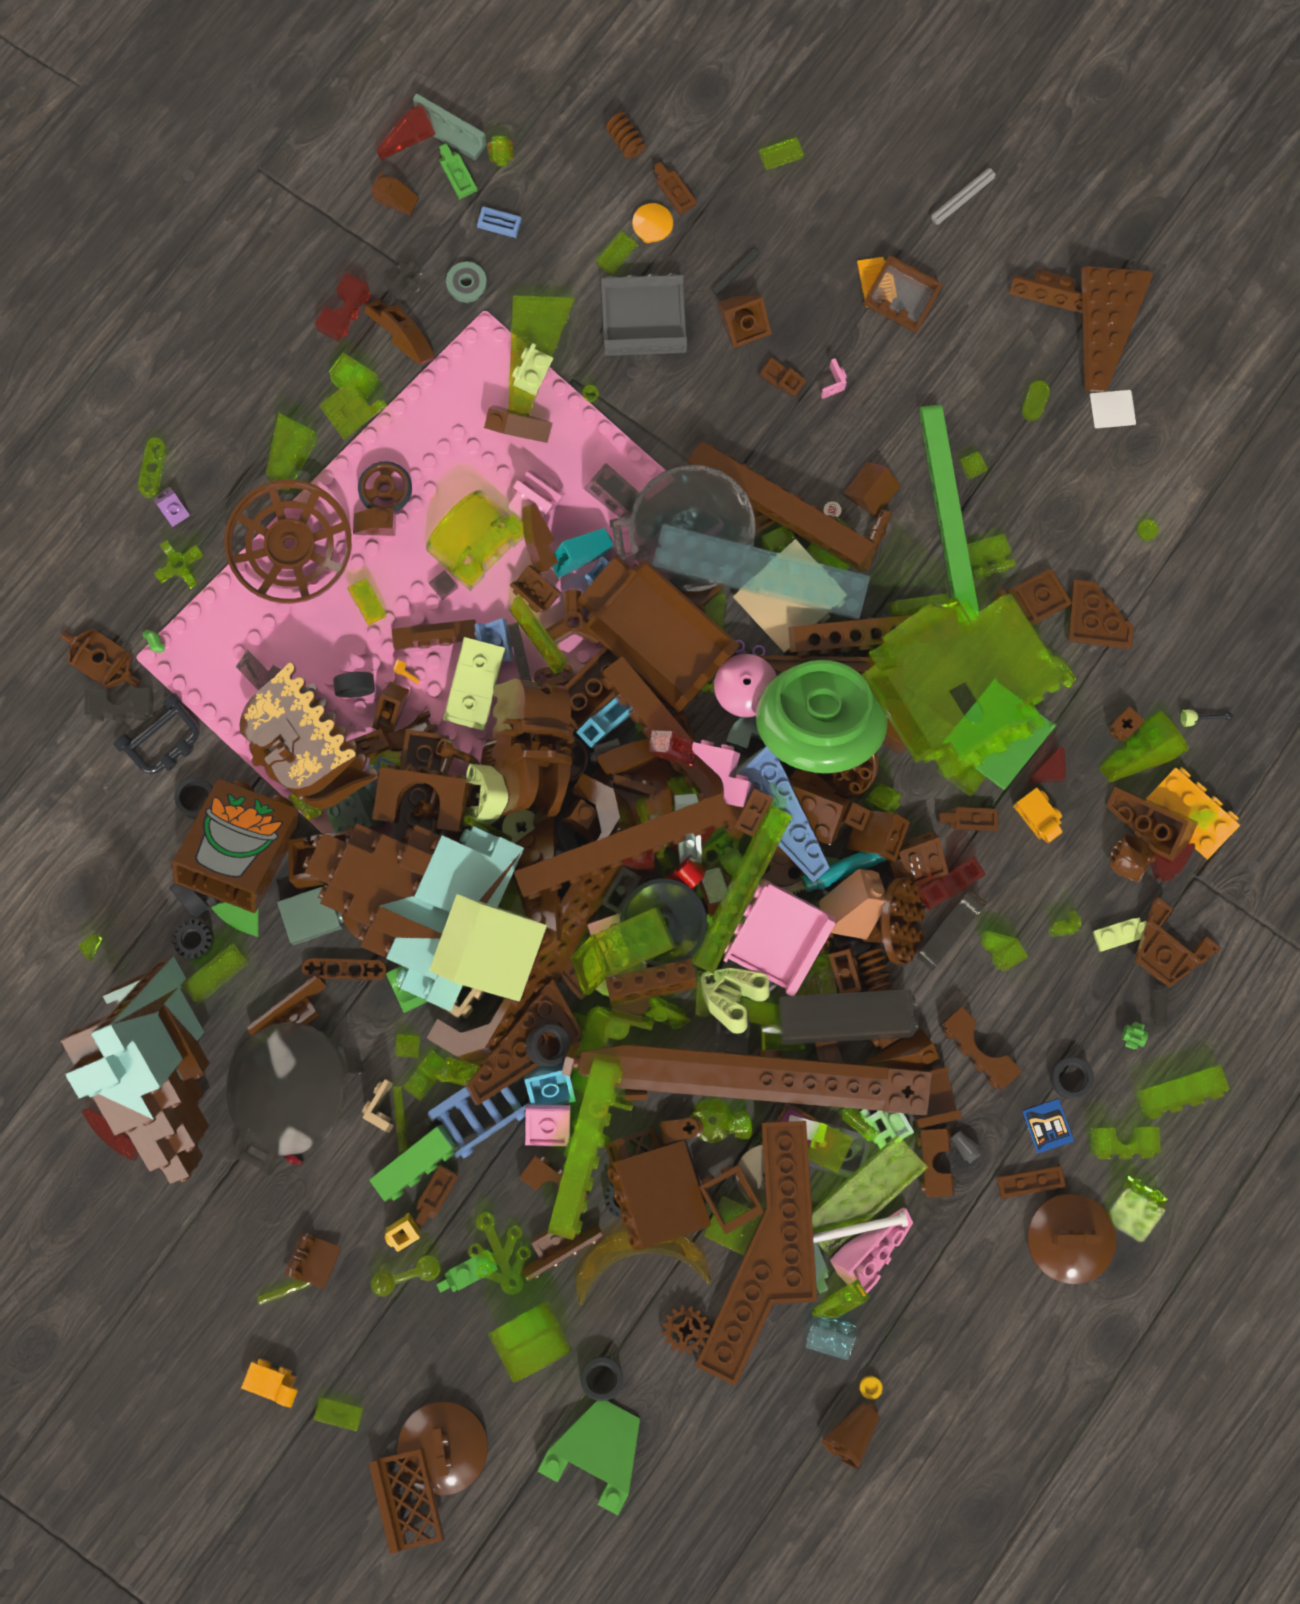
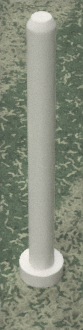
[814,1210,908,1243]

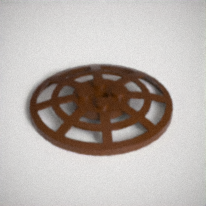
[224,480,352,604]

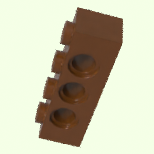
[605,958,697,1007]

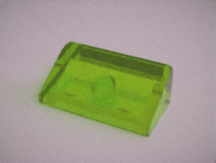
[761,1024,805,1051]

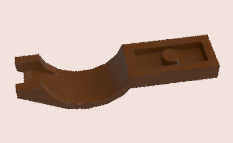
[352,711,438,758]

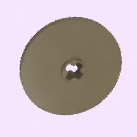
[736,1144,767,1208]

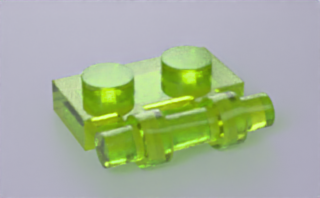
[967,533,1016,578]

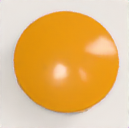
[633,203,673,243]

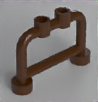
[414,738,481,820]

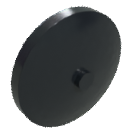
[620,879,708,966]

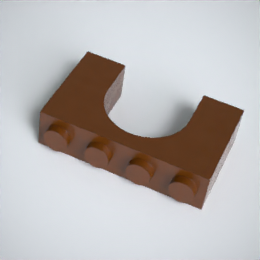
[372,764,470,832]

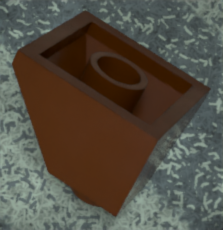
[717,296,772,348]

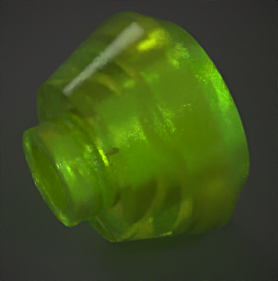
[727,1110,752,1140]

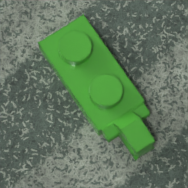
[439,144,477,200]
[437,1249,498,1293]

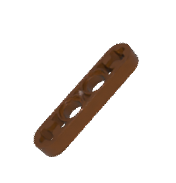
[302,958,387,981]

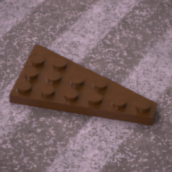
[1081,266,1153,392]

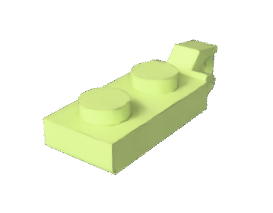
[1093,918,1146,952]

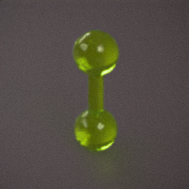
[370,1255,441,1297]

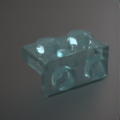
[805,1314,856,1360]

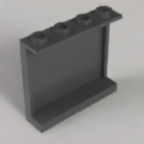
[601,273,687,356]

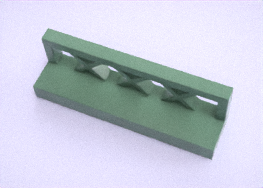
[407,93,486,161]

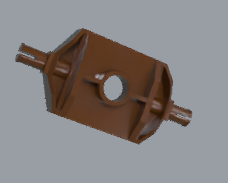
[60,629,141,690]

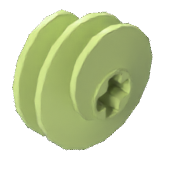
[502,809,535,843]

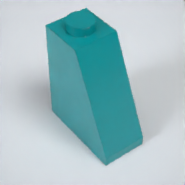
[552,528,614,578]

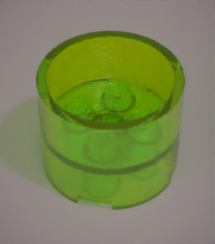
[488,1301,573,1383]

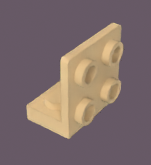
[439,988,485,1021]
[362,1079,394,1133]

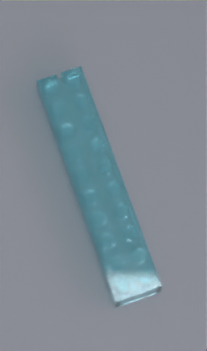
[652,524,870,620]

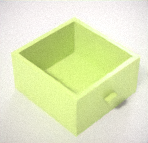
[429,894,547,1002]

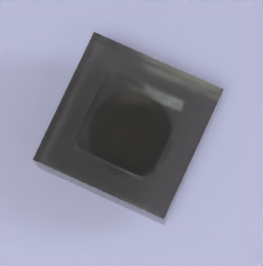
[428,570,458,600]

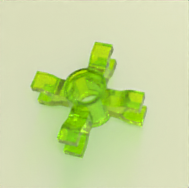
[154,540,203,589]

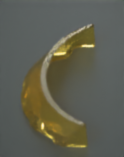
[576,1228,711,1305]

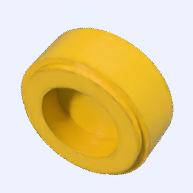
[859,1376,883,1399]

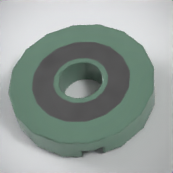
[446,262,487,303]

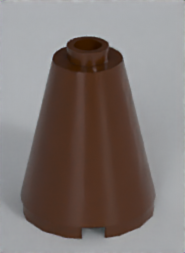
[822,1403,880,1469]

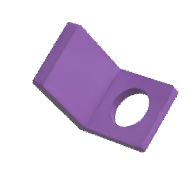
[152,487,190,527]

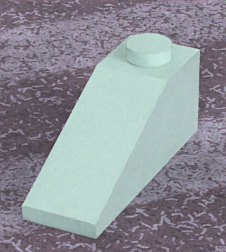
[674,794,702,864]

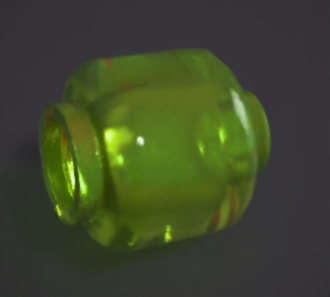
[487,136,515,167]

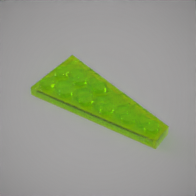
[508,295,575,415]

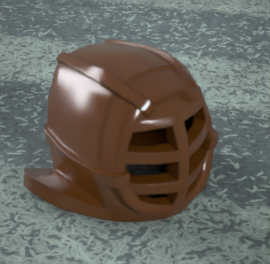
[1110,834,1156,882]

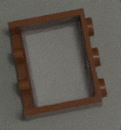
[863,255,943,333]

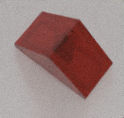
[1029,746,1066,783]

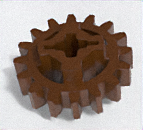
[661,1305,710,1355]

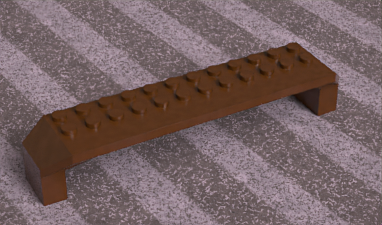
[427,773,637,1066]

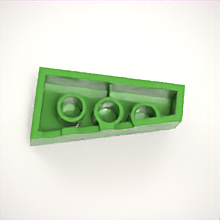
[369,1124,458,1202]

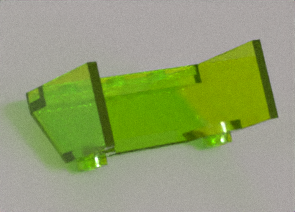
[572,1006,654,1111]

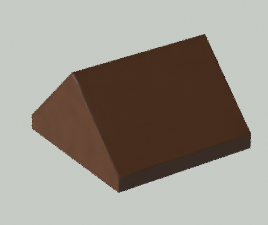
[843,462,901,518]

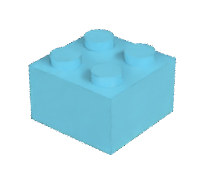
[524,1055,576,1105]

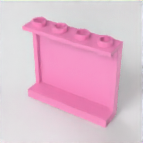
[722,881,836,997]

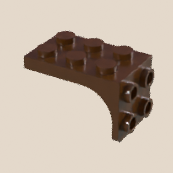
[992,568,1072,636]

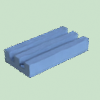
[477,207,522,238]

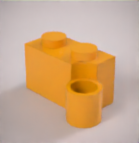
[1013,788,1062,843]
[241,1358,298,1408]

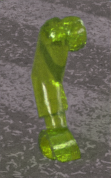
[1037,648,1076,688]

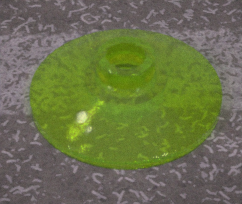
[690,1099,734,1143]

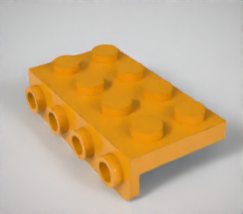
[1146,767,1240,860]

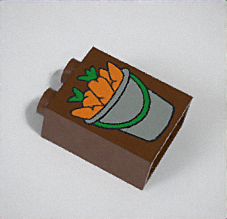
[173,779,298,913]

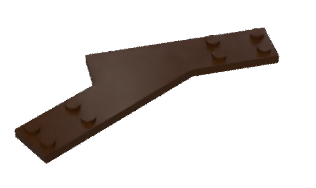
[695,1121,818,1386]

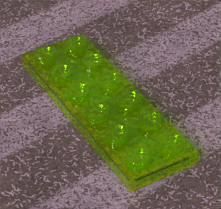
[812,1134,928,1256]

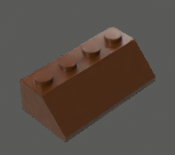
[564,646,619,731]

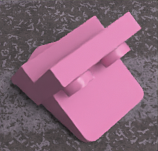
[509,470,565,519]

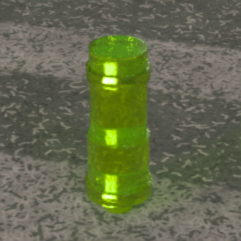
[842,1108,878,1142]

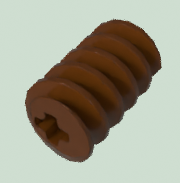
[606,111,647,159]
[857,948,894,995]

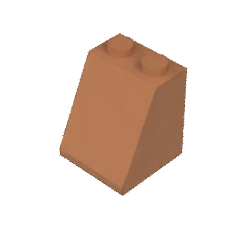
[819,869,887,940]

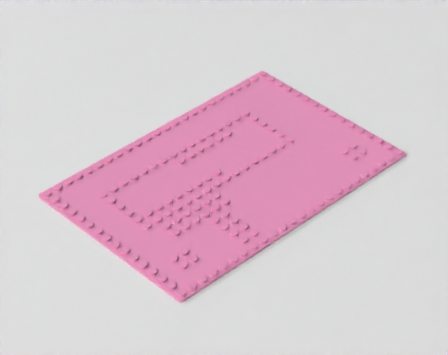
[137,311,724,837]

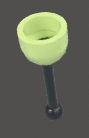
[1181,710,1233,727]

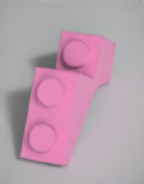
[692,740,755,808]

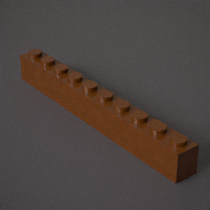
[687,441,875,572]
[601,656,746,840]
[514,793,731,900]

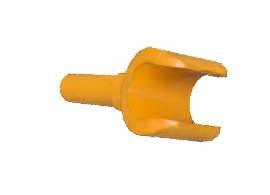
[393,660,420,684]

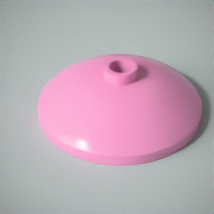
[714,654,777,717]

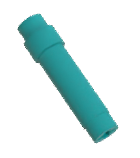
[801,852,887,892]

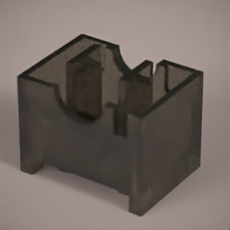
[714,1019,750,1055]

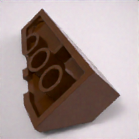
[1106,787,1198,861]

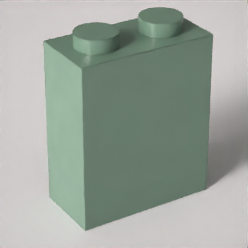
[277,885,344,945]

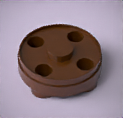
[750,831,806,888]

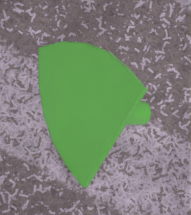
[211,902,259,937]

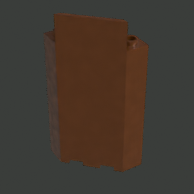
[578,555,740,713]

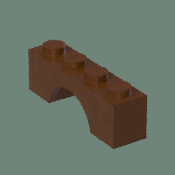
[940,1006,1022,1090]

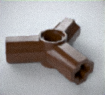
[542,590,600,648]

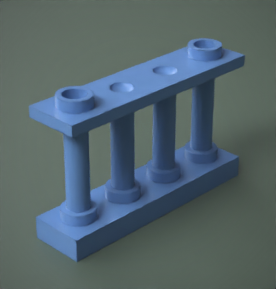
[427,1086,530,1158]

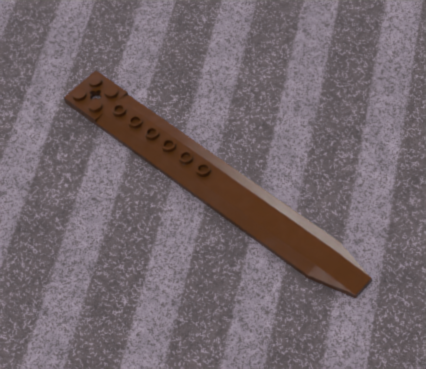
[578,1044,932,1115]

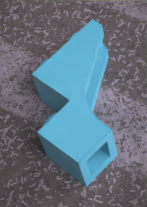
[577,698,630,747]

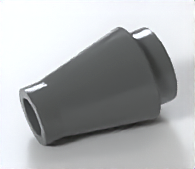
[951,1130,983,1164]

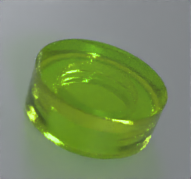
[1136,519,1159,542]

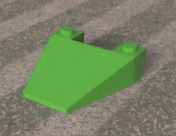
[538,1401,640,1515]

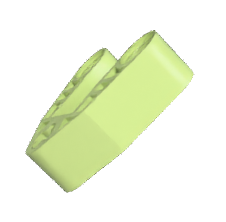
[463,764,508,828]
[700,968,770,1033]

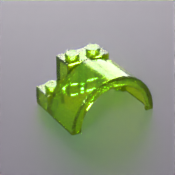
[426,490,524,591]

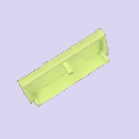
[443,637,506,731]

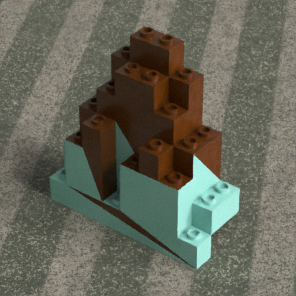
[303,823,524,1011]
[61,956,210,1184]

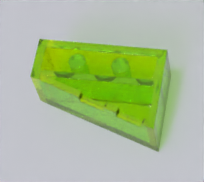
[266,413,318,492]

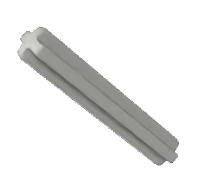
[931,168,995,225]

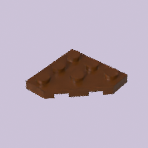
[1068,579,1134,649]

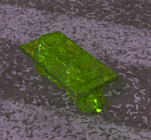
[645,996,691,1029]

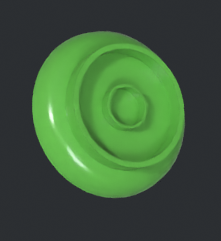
[756,660,888,773]

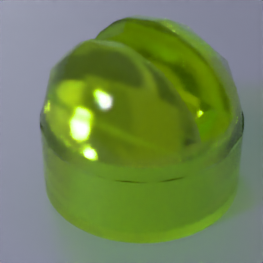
[582,385,599,403]

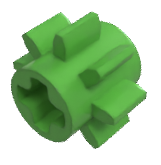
[1122,1022,1148,1050]

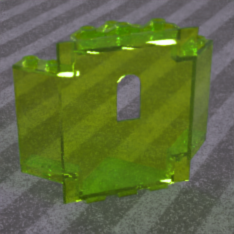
[862,594,1066,780]

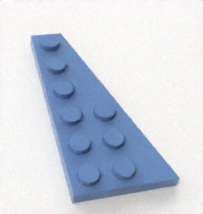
[735,747,830,882]

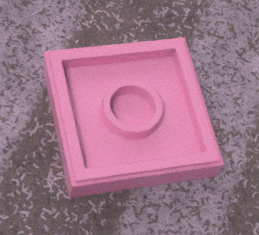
[526,1104,570,1146]

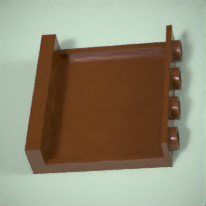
[607,1140,711,1251]

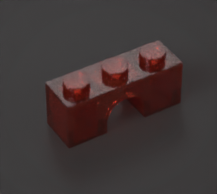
[315,272,370,342]
[918,857,986,911]

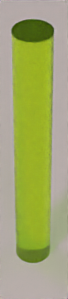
[465,815,512,842]
[393,1086,407,1153]
[257,1281,311,1305]

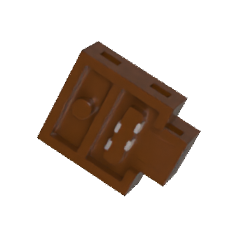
[886,830,949,885]

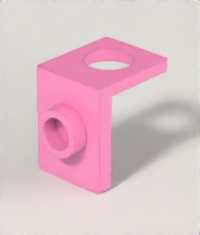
[821,359,847,399]

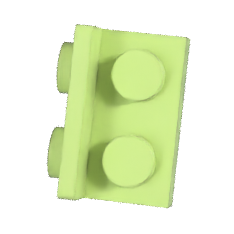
[512,343,553,396]

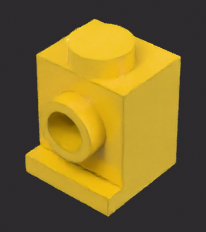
[385,1213,421,1252]

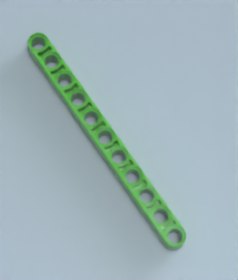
[919,404,979,623]

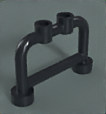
[113,693,200,774]

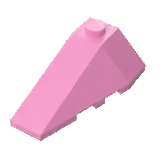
[830,1207,913,1299]

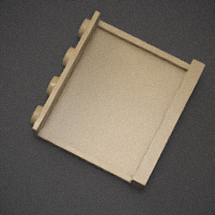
[733,539,847,654]

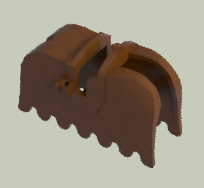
[492,678,574,828]

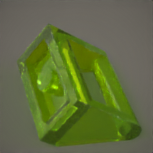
[811,1279,870,1318]

